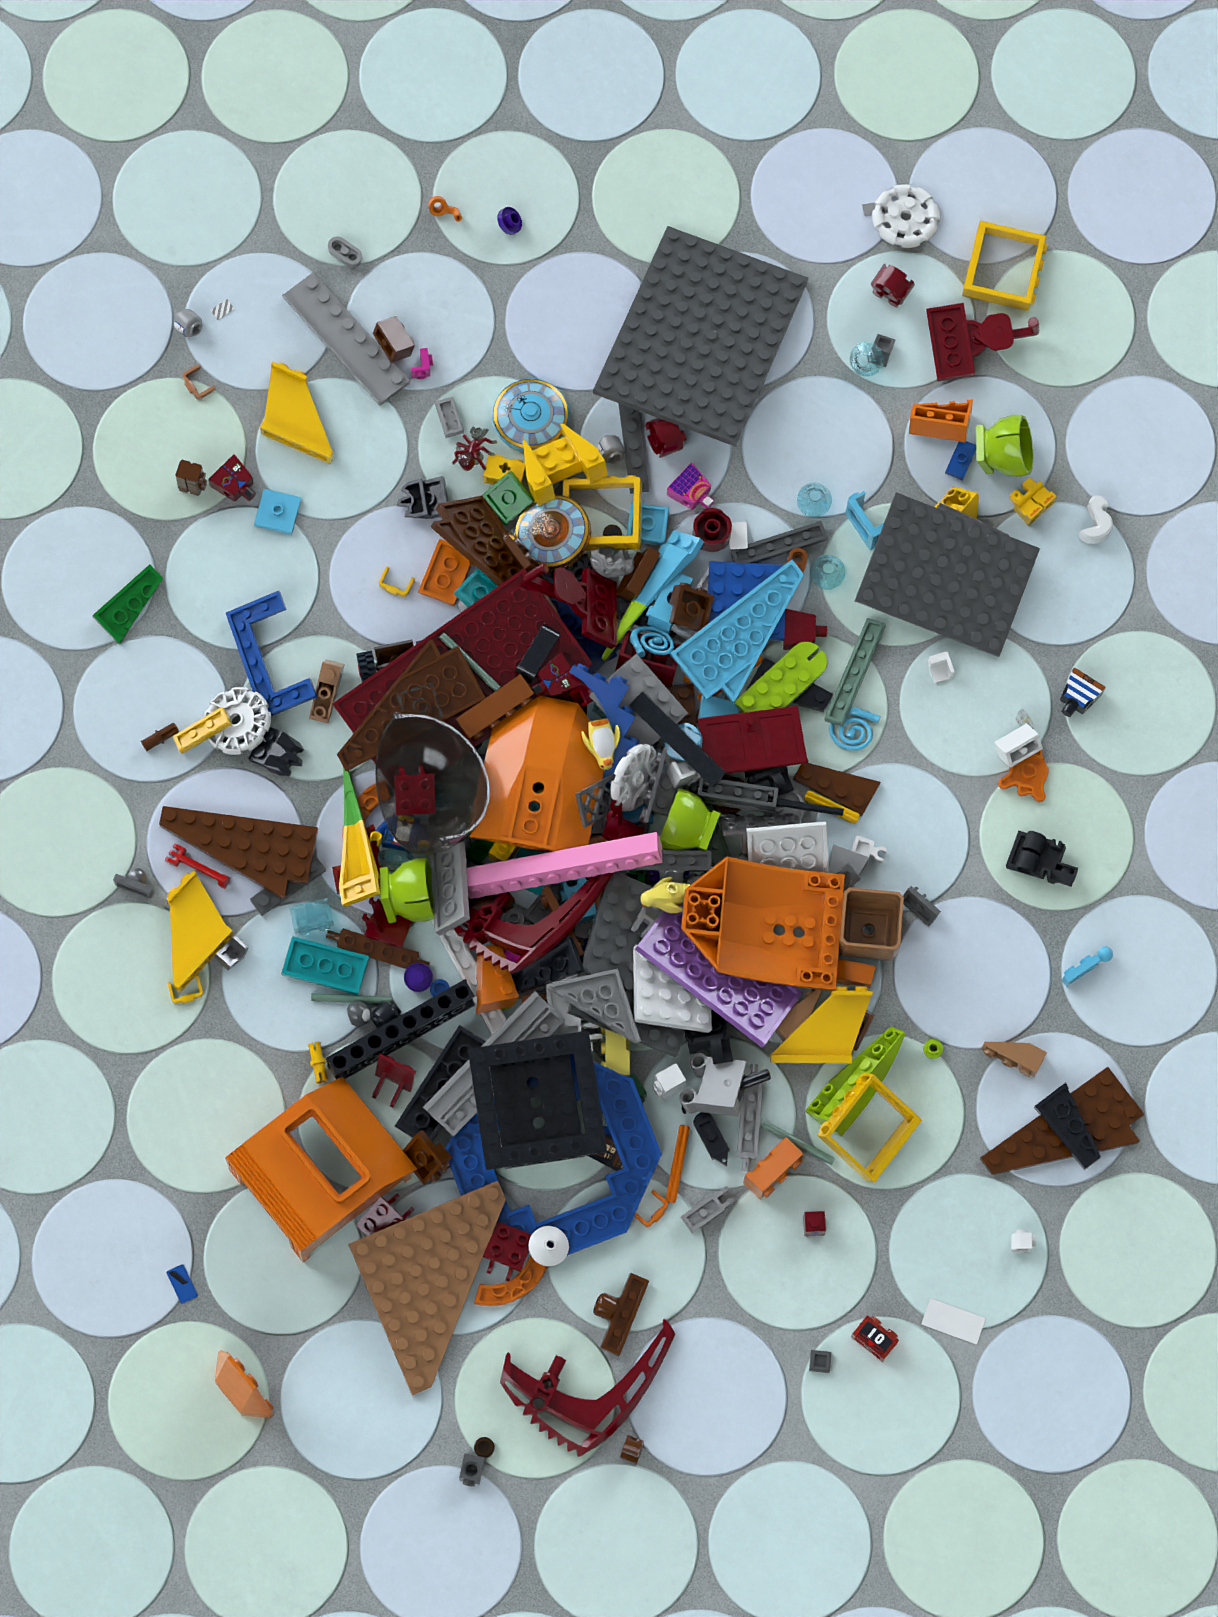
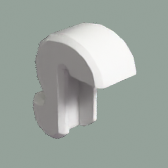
[1078,495,1113,544]

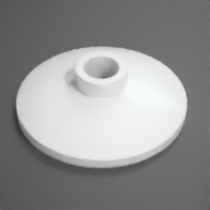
[528,1226,569,1267]

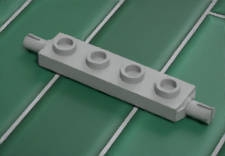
[737,1064,763,1172]

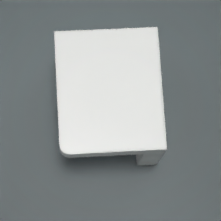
[927,651,955,683]
[666,762,697,788]

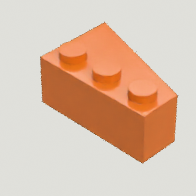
[909,399,973,442]
[476,945,519,1014]
[743,1137,803,1200]

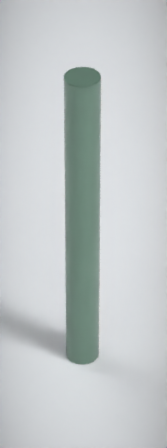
[439,633,501,691]
[311,993,391,1004]
[761,1120,835,1165]

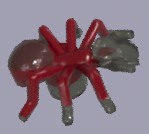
[452,426,497,471]

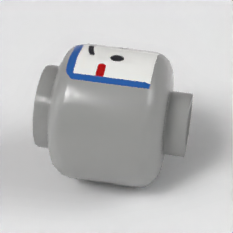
[174,309,202,337]
[597,435,625,464]

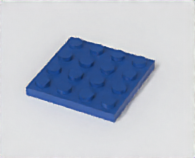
[708,561,785,641]

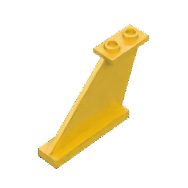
[260,362,334,464]
[166,871,234,993]
[770,986,873,1063]

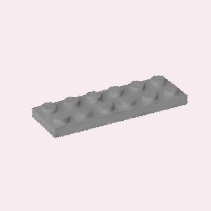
[429,817,470,935]

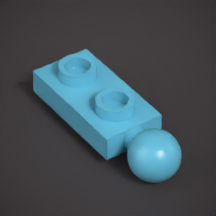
[1062,946,1113,987]

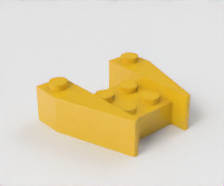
[523,423,608,506]

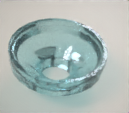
[849,341,884,376]
[797,482,832,517]
[810,555,845,590]
[377,849,414,873]

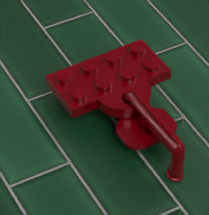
[926,303,1039,382]
[522,562,617,649]

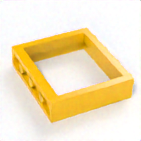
[962,221,1048,311]
[562,475,642,551]
[817,1073,922,1183]

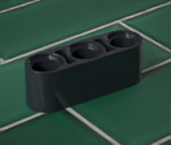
[515,623,561,682]

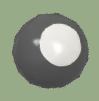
[347,1001,371,1027]

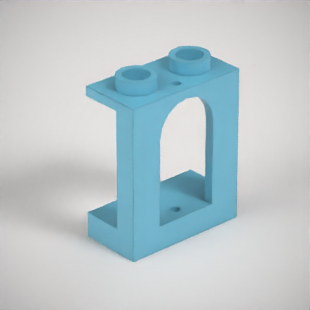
[845,491,883,551]

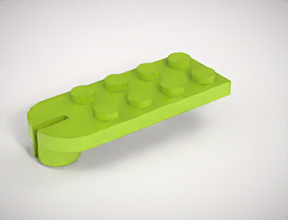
[734,642,827,713]

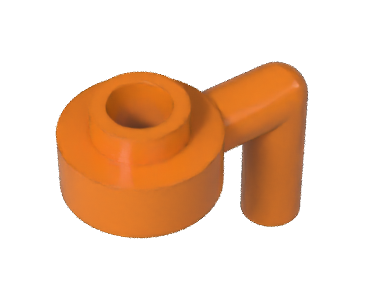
[428,196,462,222]

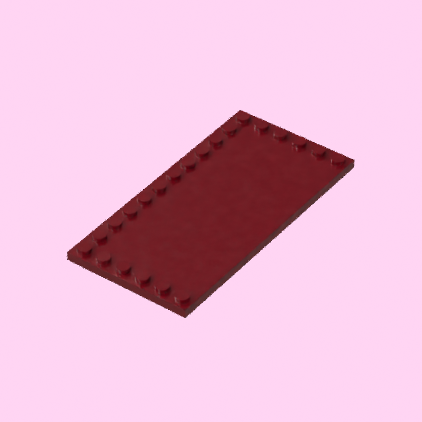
[332,568,593,791]

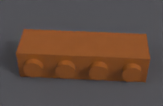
[455,674,534,740]

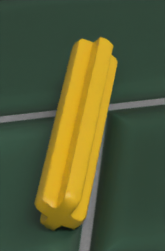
[804,791,860,824]

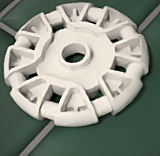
[872,184,940,248]
[203,687,271,755]
[611,744,657,812]

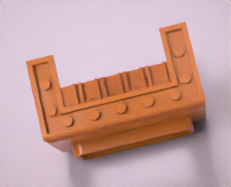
[225,1077,417,1263]

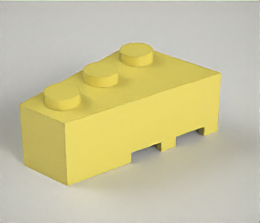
[601,1027,630,1077]

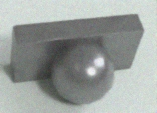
[113,868,154,898]

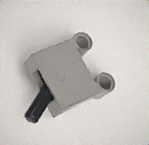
[679,1053,771,1117]

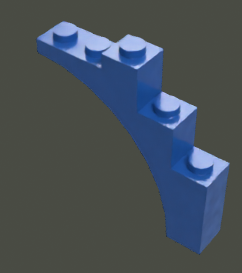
[570,663,640,784]

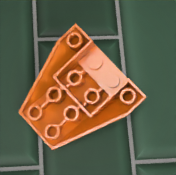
[215,1350,274,1418]

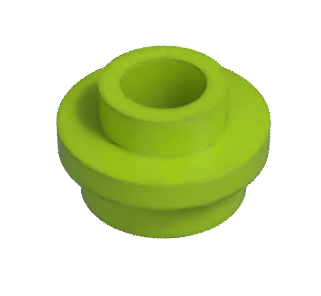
[923,1039,943,1059]

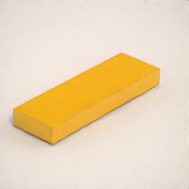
[173,707,232,754]

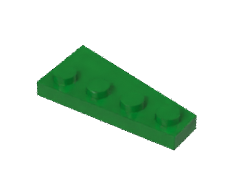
[92,564,163,644]

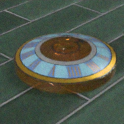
[514,495,591,570]

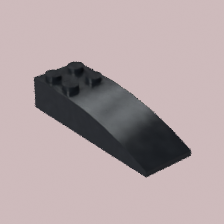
[394,1025,486,1142]

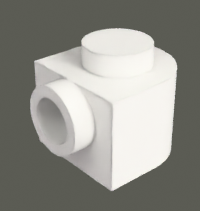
[1011,1229,1036,1253]

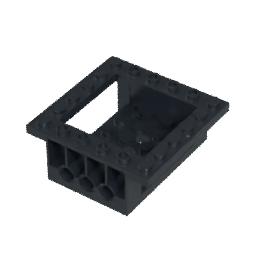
[468,1031,607,1170]

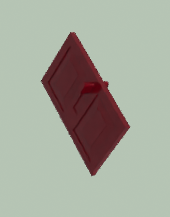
[697,706,809,774]

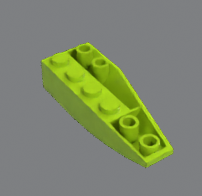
[805,1026,906,1137]

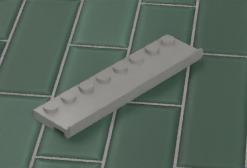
[282,272,410,406]
[423,991,565,1137]

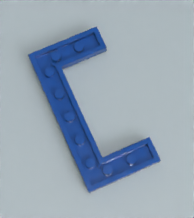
[226,591,317,716]

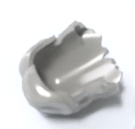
[590,547,634,578]

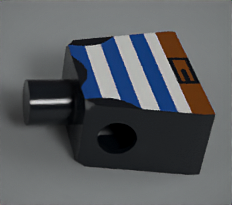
[1060,667,1105,717]

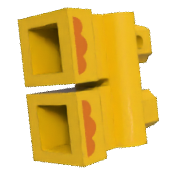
[1009,477,1057,526]

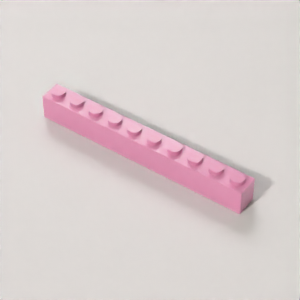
[466,832,663,899]

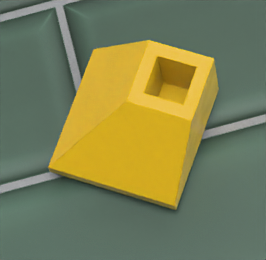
[935,486,979,519]

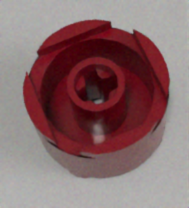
[871,264,915,308]
[645,418,686,458]
[692,508,732,552]

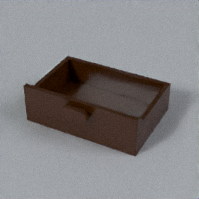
[617,546,661,601]

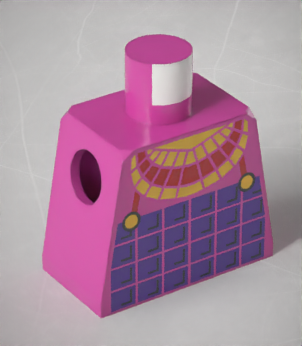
[667,463,714,510]

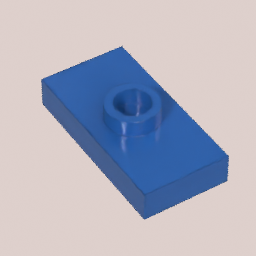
[945,441,976,481]

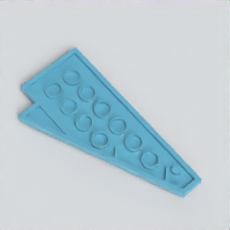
[670,560,804,703]

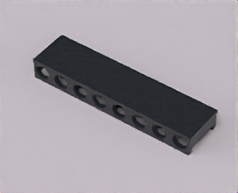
[326,979,475,1080]

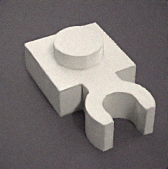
[851,835,887,863]

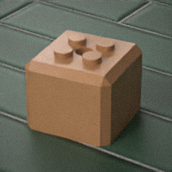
[839,887,904,961]

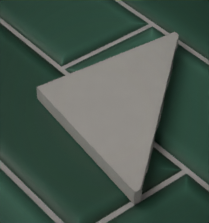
[547,968,641,1044]

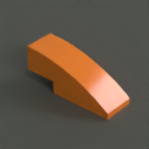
[836,959,876,989]

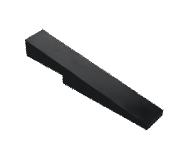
[629,691,727,787]

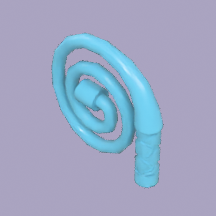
[630,626,674,657]
[829,707,881,750]

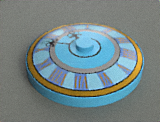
[493,379,569,452]

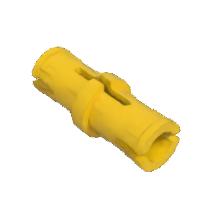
[308,1042,328,1084]

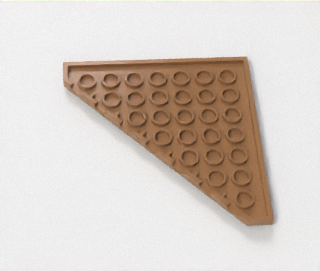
[348,1181,506,1395]

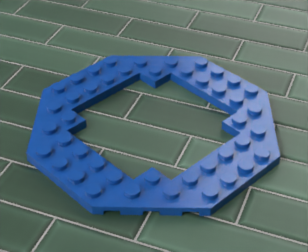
[445,1054,662,1256]

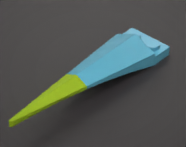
[602,530,704,661]

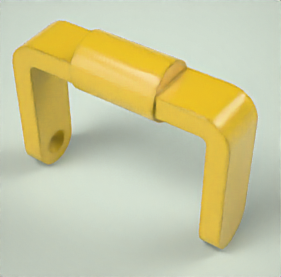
[379,566,415,597]
[167,975,203,1004]

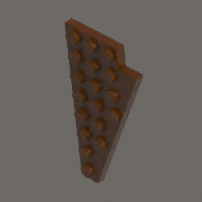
[431,495,560,616]
[337,639,485,772]
[159,806,318,900]
[980,1067,1144,1175]

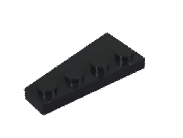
[746,658,833,712]
[511,936,585,994]
[1034,1082,1101,1170]

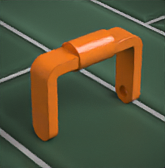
[634,1190,668,1227]

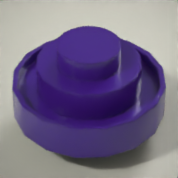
[497,207,522,235]
[404,963,433,992]

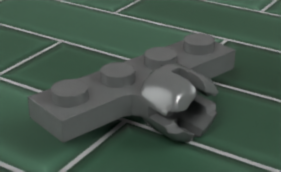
[632,850,712,883]

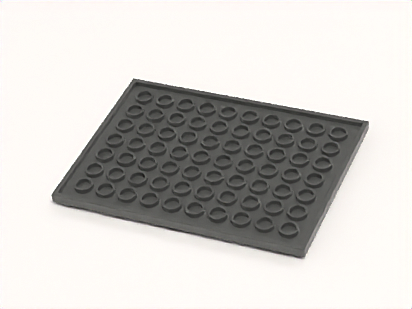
[593,226,809,447]

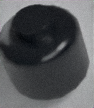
[371,1001,401,1028]

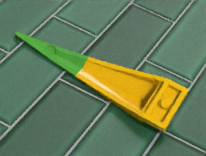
[339,768,380,907]

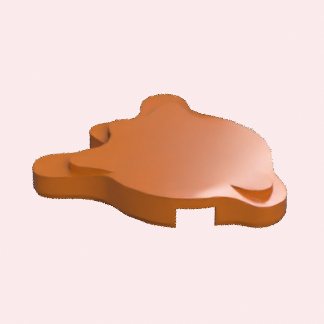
[998,750,1049,802]

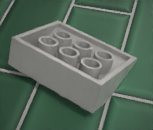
[589,654,688,746]

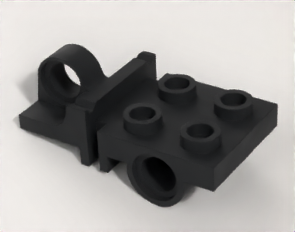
[744,766,794,796]
[1006,830,1078,887]
[684,1009,733,1064]

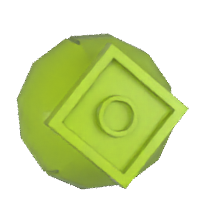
[976,415,1034,477]
[660,788,720,851]
[380,858,434,923]

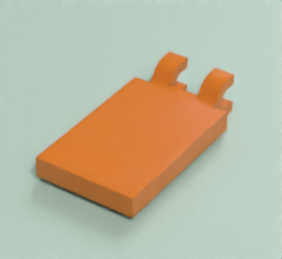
[418,539,471,606]

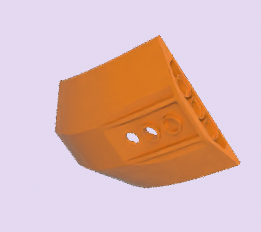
[468,696,604,853]
[681,856,845,991]

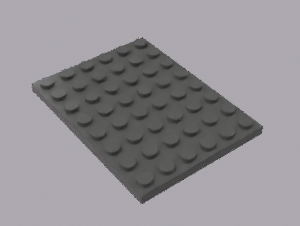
[854,492,1040,657]
[567,872,685,1057]

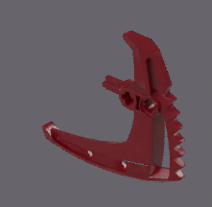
[453,872,615,974]
[500,1319,675,1457]

